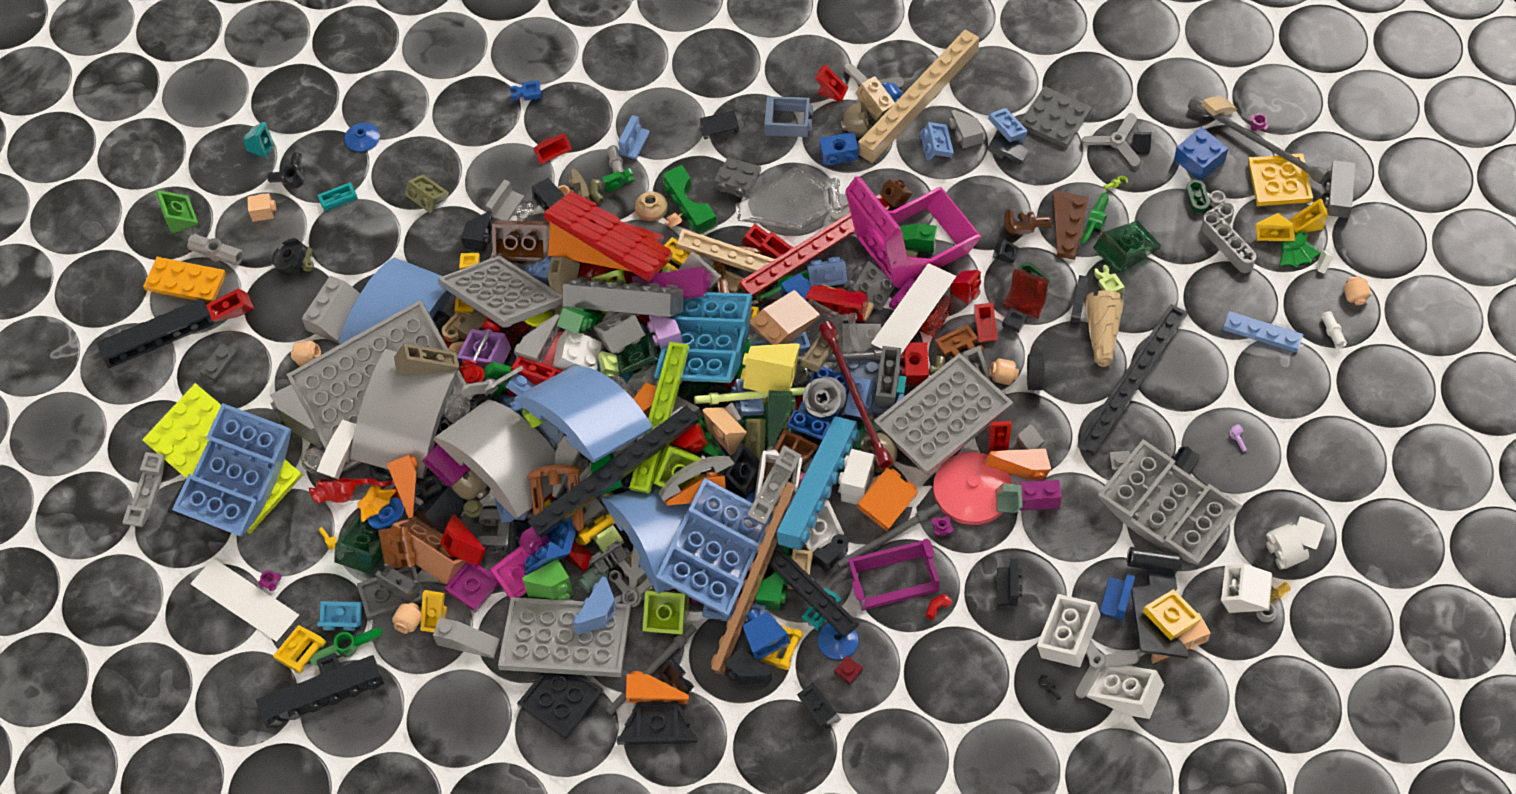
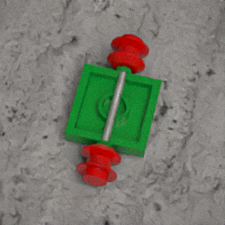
[463,361,517,398]

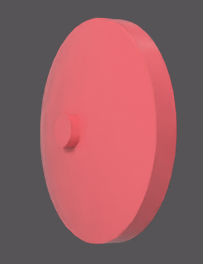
[933,452,1012,525]

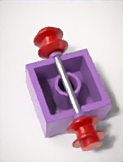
[457,316,511,378]

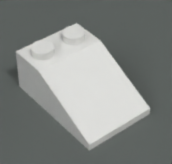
[1087,665,1164,719]

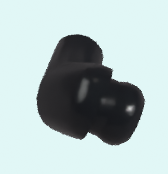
[369,465,393,485]

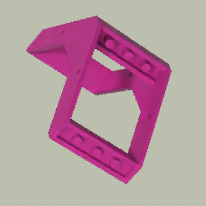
[845,176,982,288]

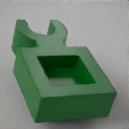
[602,168,635,193]

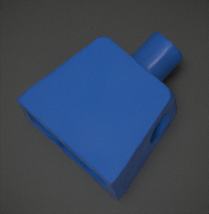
[743,610,790,661]

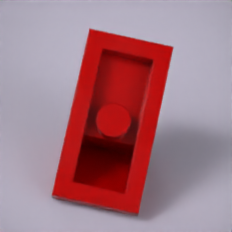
[815,65,849,101]
[974,302,998,342]

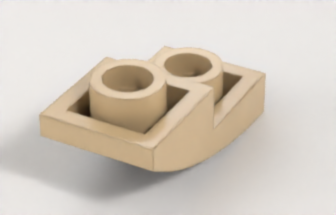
[1202,96,1237,116]

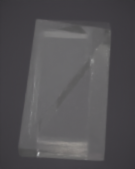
[516,203,538,221]

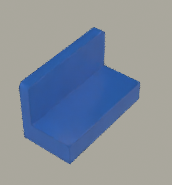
[1100,574,1135,620]

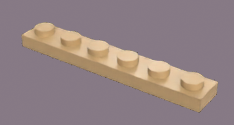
[676,229,780,281]

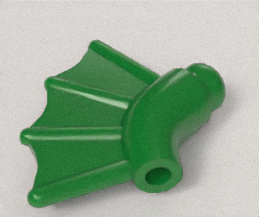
[1280,231,1321,268]

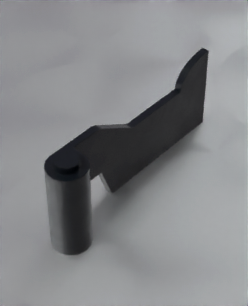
[1126,547,1189,659]

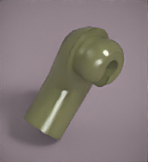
[588,179,605,205]
[302,247,314,271]
[929,356,945,376]

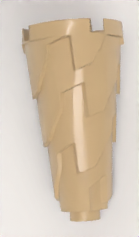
[1085,290,1124,367]

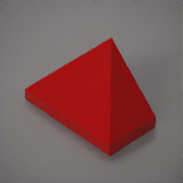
[533,133,572,164]
[564,541,594,572]

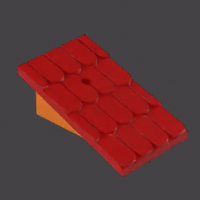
[544,191,673,282]

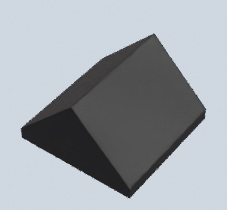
[723,443,760,498]
[414,486,466,534]

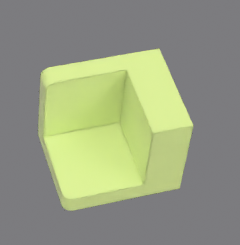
[593,525,623,553]

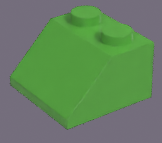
[522,559,573,601]

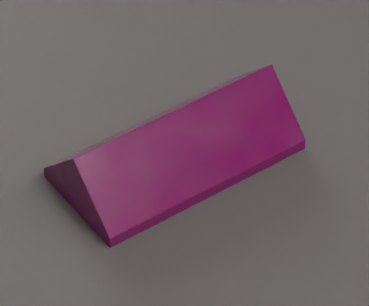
[632,267,713,299]

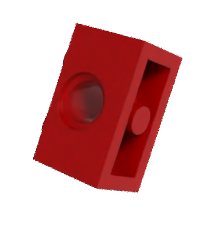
[901,342,929,385]

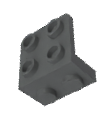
[844,261,895,311]

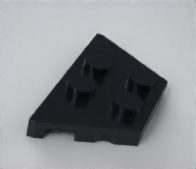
[617,701,698,745]

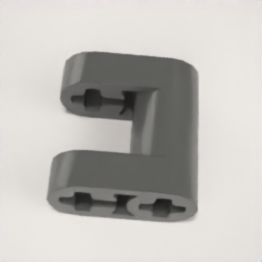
[477,509,510,553]

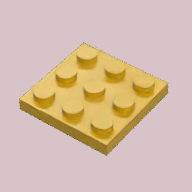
[1248,154,1313,206]

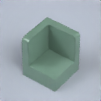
[996,484,1022,513]

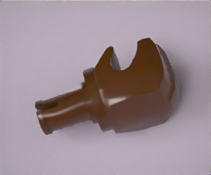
[1004,209,1052,235]

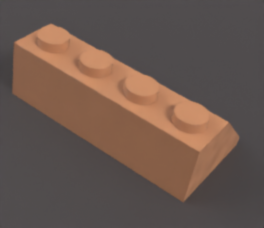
[391,516,466,584]

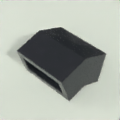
[1173,446,1200,475]

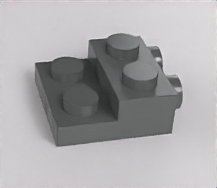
[714,157,761,199]

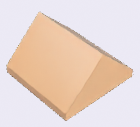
[702,408,747,456]

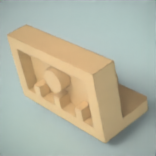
[855,76,895,121]

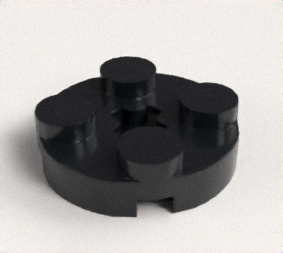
[272,238,307,273]

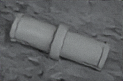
[607,145,624,174]

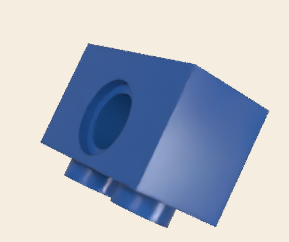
[819,132,859,166]

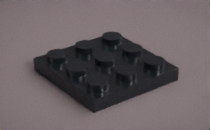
[517,673,604,739]

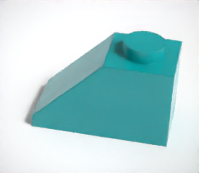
[243,122,274,158]

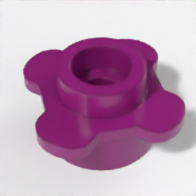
[1249,113,1269,131]
[931,516,953,536]
[258,570,281,591]

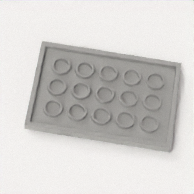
[438,256,563,328]
[874,353,1013,476]
[498,597,631,677]

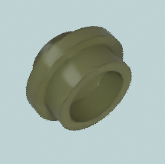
[463,500,483,519]

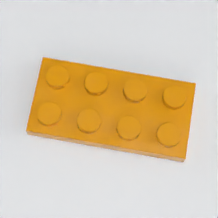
[143,257,226,303]

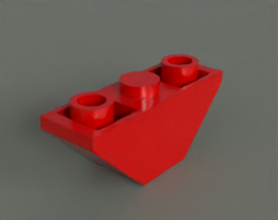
[440,515,486,566]

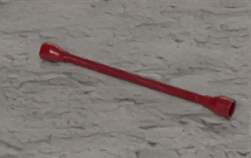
[819,321,893,469]

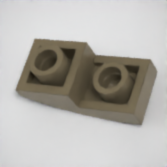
[569,169,590,200]

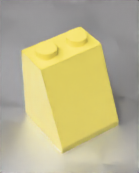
[741,343,800,397]

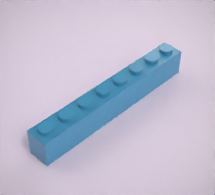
[777,416,859,550]

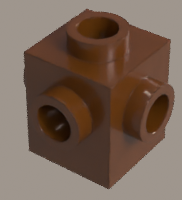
[879,179,913,207]

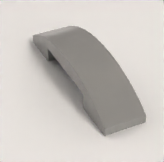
[747,446,801,525]
[122,452,165,527]
[659,456,734,501]

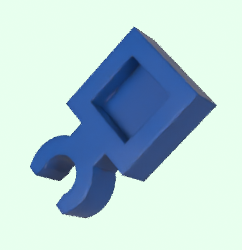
[510,80,542,101]

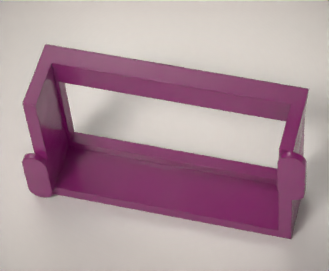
[848,539,939,611]

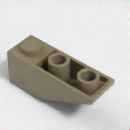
[548,257,580,315]

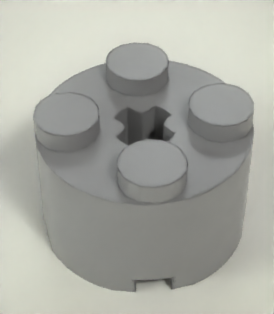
[803,377,846,417]

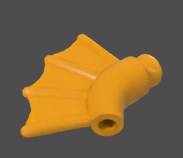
[357,485,397,522]

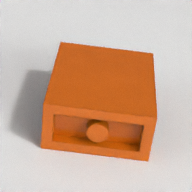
[856,468,918,532]

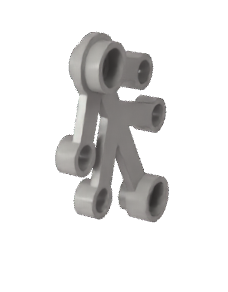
[609,539,653,608]

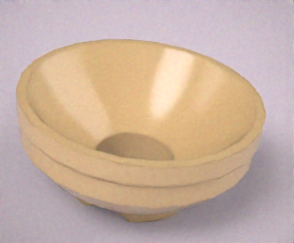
[635,191,668,222]

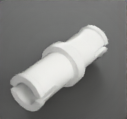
[1321,311,1347,349]

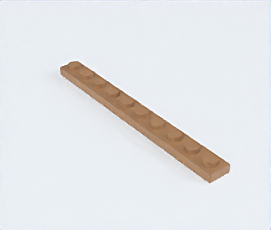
[711,482,798,675]

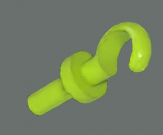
[1103,176,1128,190]

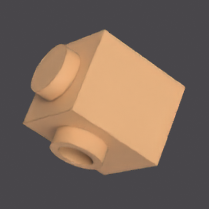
[248,194,276,222]

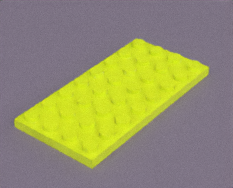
[143,383,303,534]

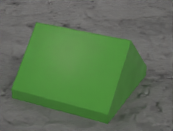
[155,190,198,234]

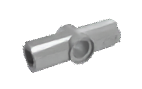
[187,234,244,266]

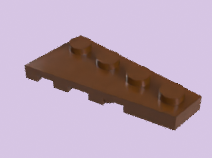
[1053,190,1089,260]

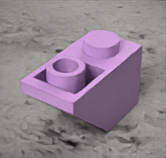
[647,315,683,350]

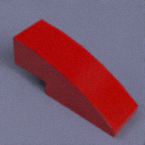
[741,223,793,259]

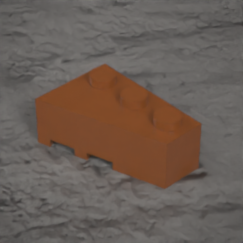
[762,429,819,486]

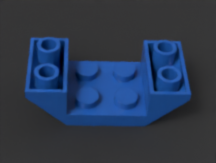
[787,366,849,440]
[523,500,576,575]

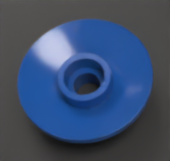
[344,123,380,152]
[368,498,404,529]
[818,624,859,660]

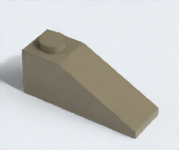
[394,343,459,376]

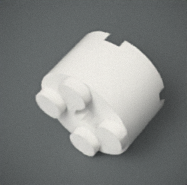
[1266,522,1309,570]

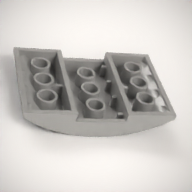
[350,349,459,479]
[433,399,556,519]
[1098,439,1243,565]

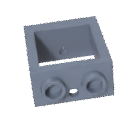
[765,96,813,137]

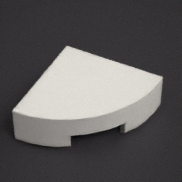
[1317,250,1333,274]

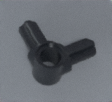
[267,152,304,188]

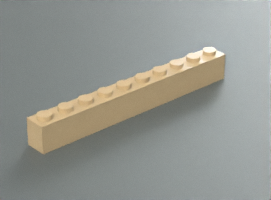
[858,29,979,163]

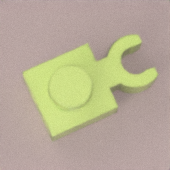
[1094,265,1124,293]

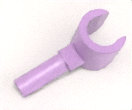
[1229,424,1247,452]

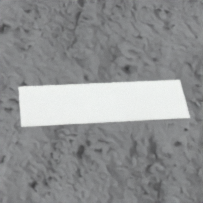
[871,263,956,354]
[191,558,299,642]

